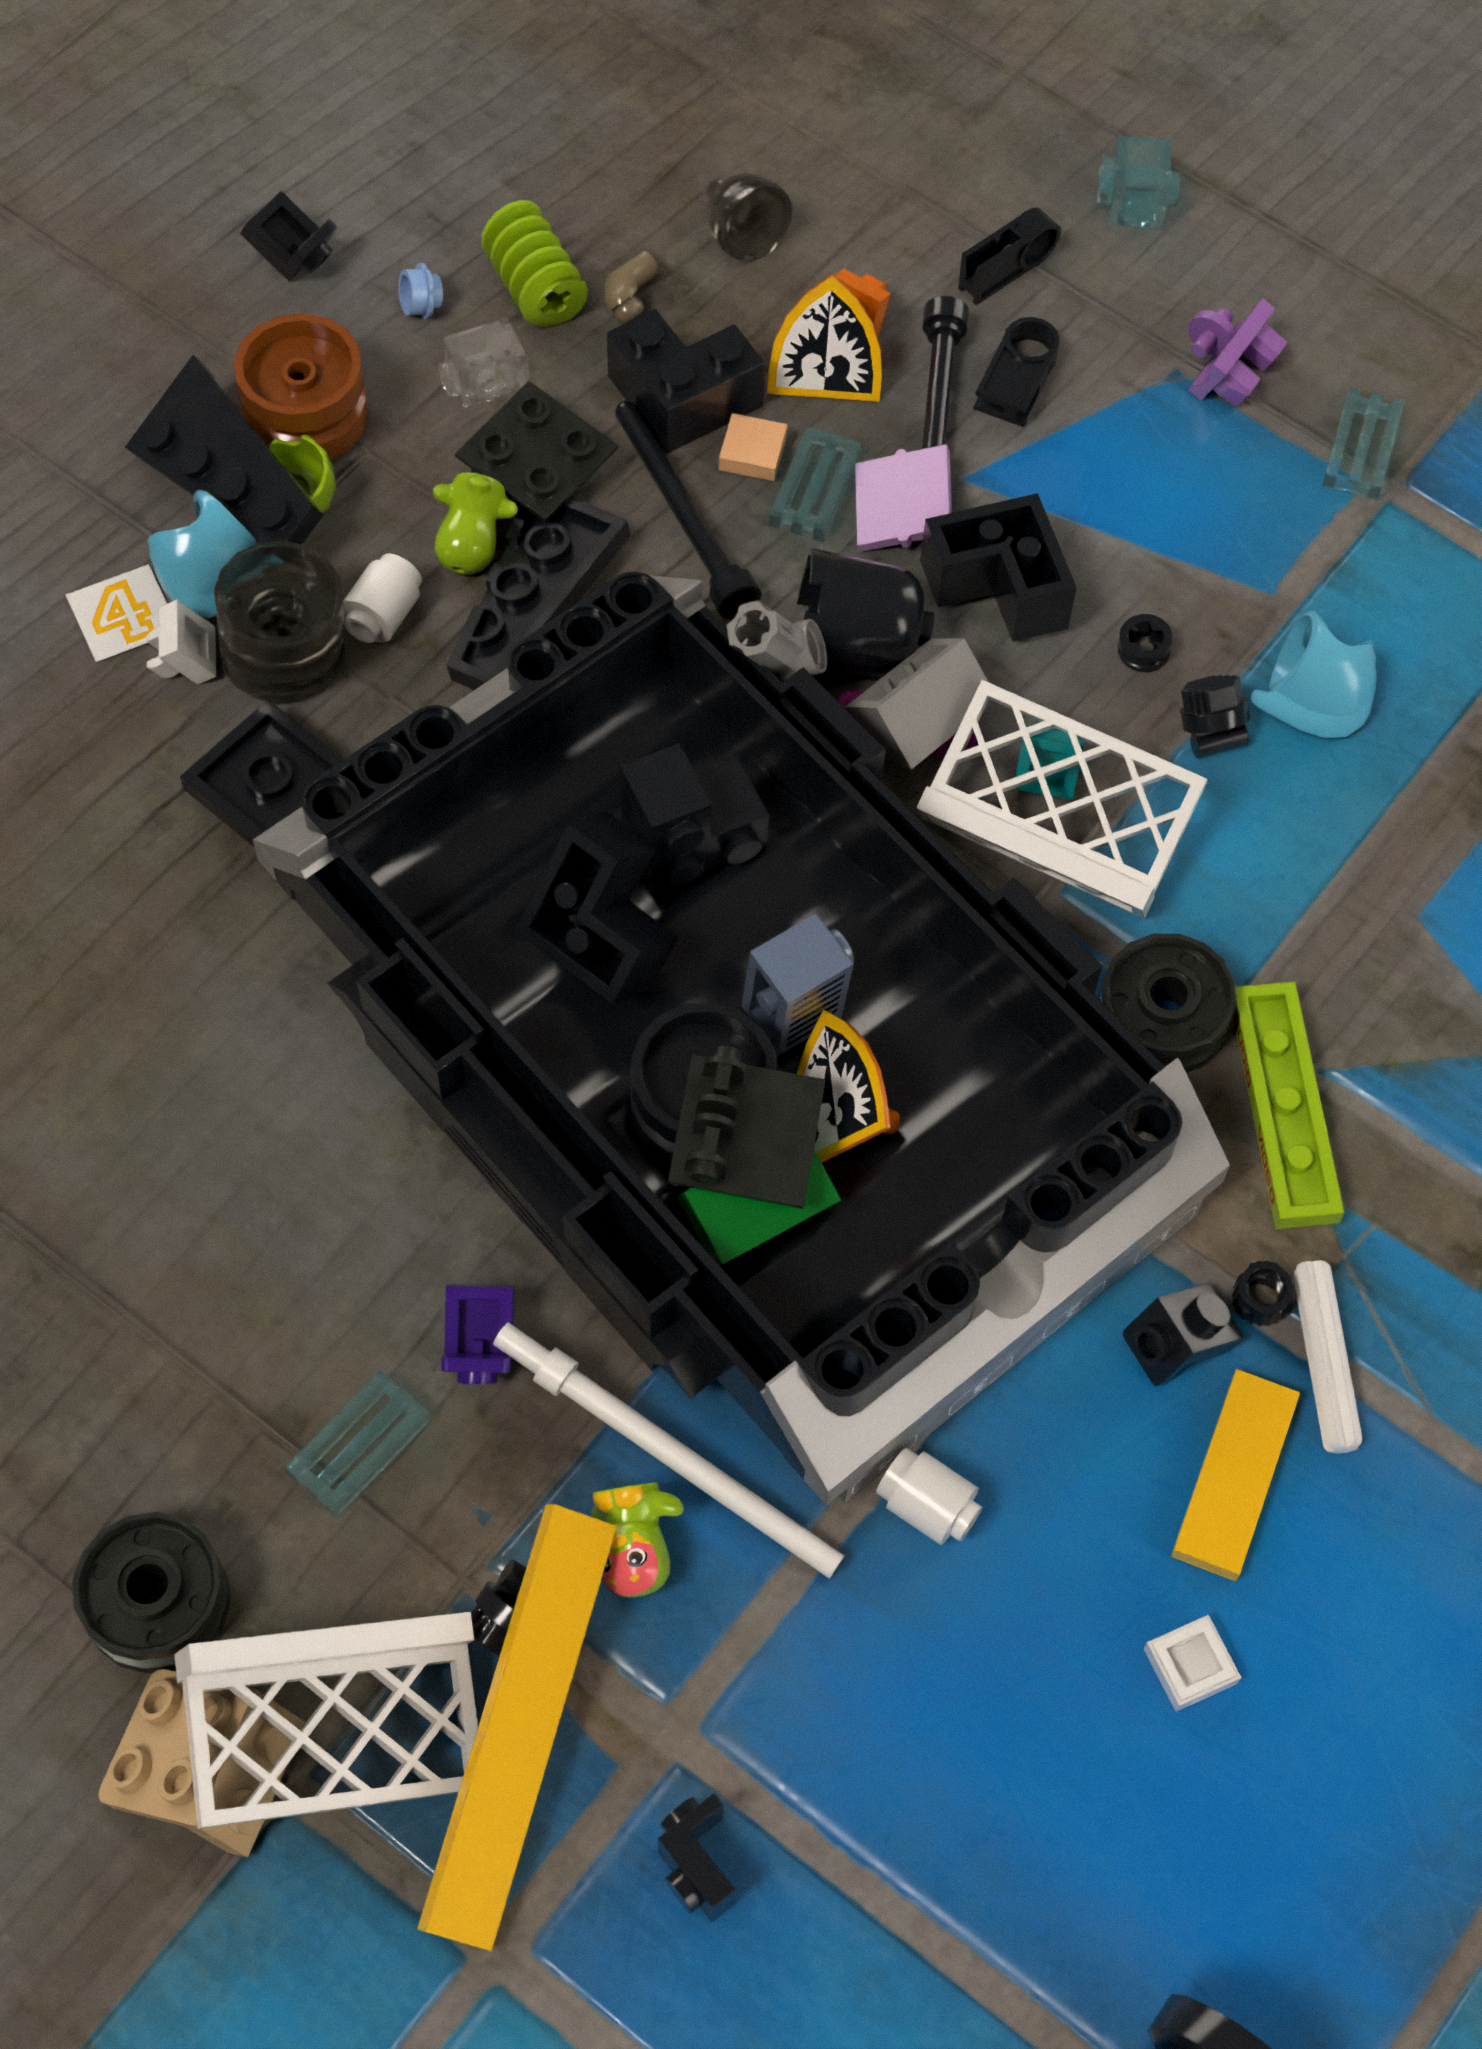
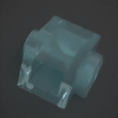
[1097,136,1180,228]

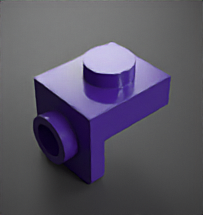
[441,1284,515,1384]

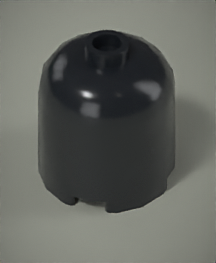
[797,548,934,678]

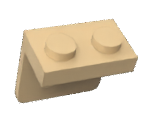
[98,1669,305,1858]

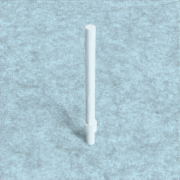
[493,1322,844,1578]

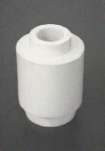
[340,554,422,643]
[876,1447,983,1546]

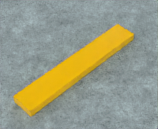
[417,1504,617,1952]

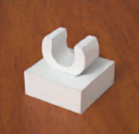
[146,600,216,685]

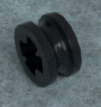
[1118,614,1173,673]

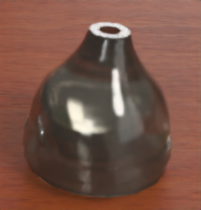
[707,173,792,262]

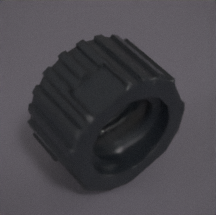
[1232,1261,1296,1327]

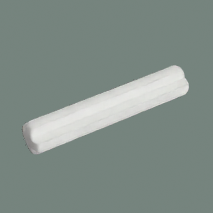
[1293,1260,1363,1454]

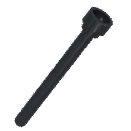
[922,296,969,449]
[615,401,762,619]

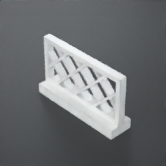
[916,680,1207,919]
[174,1612,478,1829]

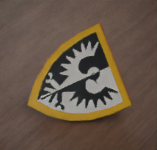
[767,273,882,402]
[797,1009,900,1163]

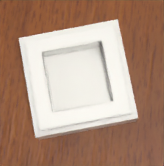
[1143,1615,1241,1712]

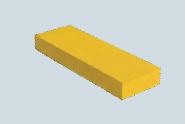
[1170,1369,1300,1582]

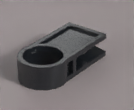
[958,207,1061,305]
[973,317,1060,427]

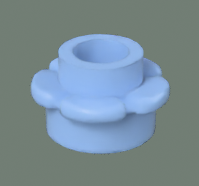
[398,263,443,320]

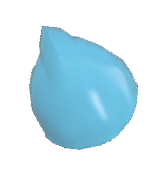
[148,490,285,618]
[1251,610,1377,738]

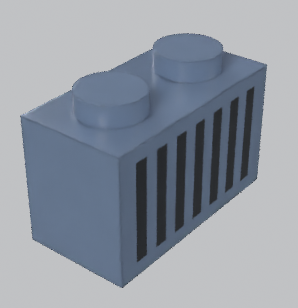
[742,913,854,1056]

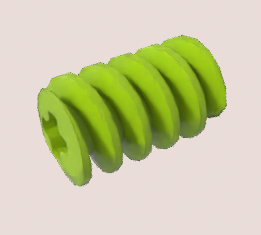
[481,200,588,327]

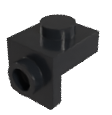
[240,191,337,281]
[1123,1283,1245,1386]
[658,1793,736,1922]

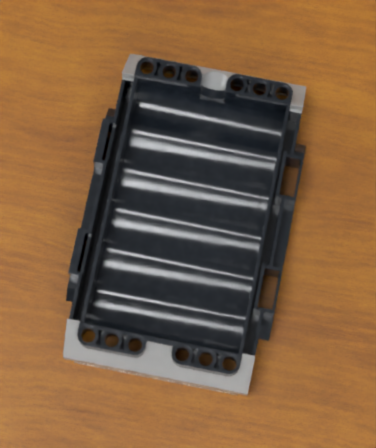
[253,571,1230,1506]

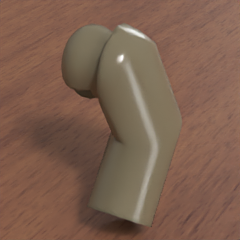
[604,251,659,324]

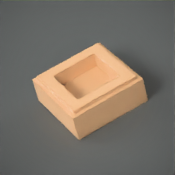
[719,413,788,481]

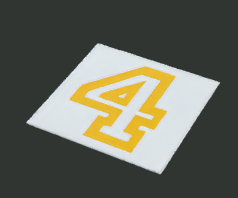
[66,564,167,662]

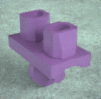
[1188,298,1288,407]

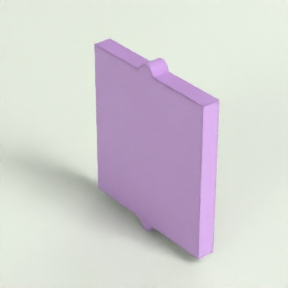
[855,444,952,552]

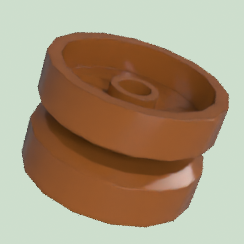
[233,313,369,460]

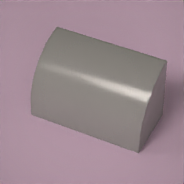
[845,638,994,769]

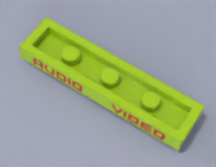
[1232,982,1345,1229]

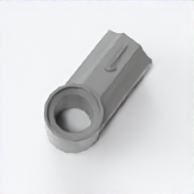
[727,600,827,682]

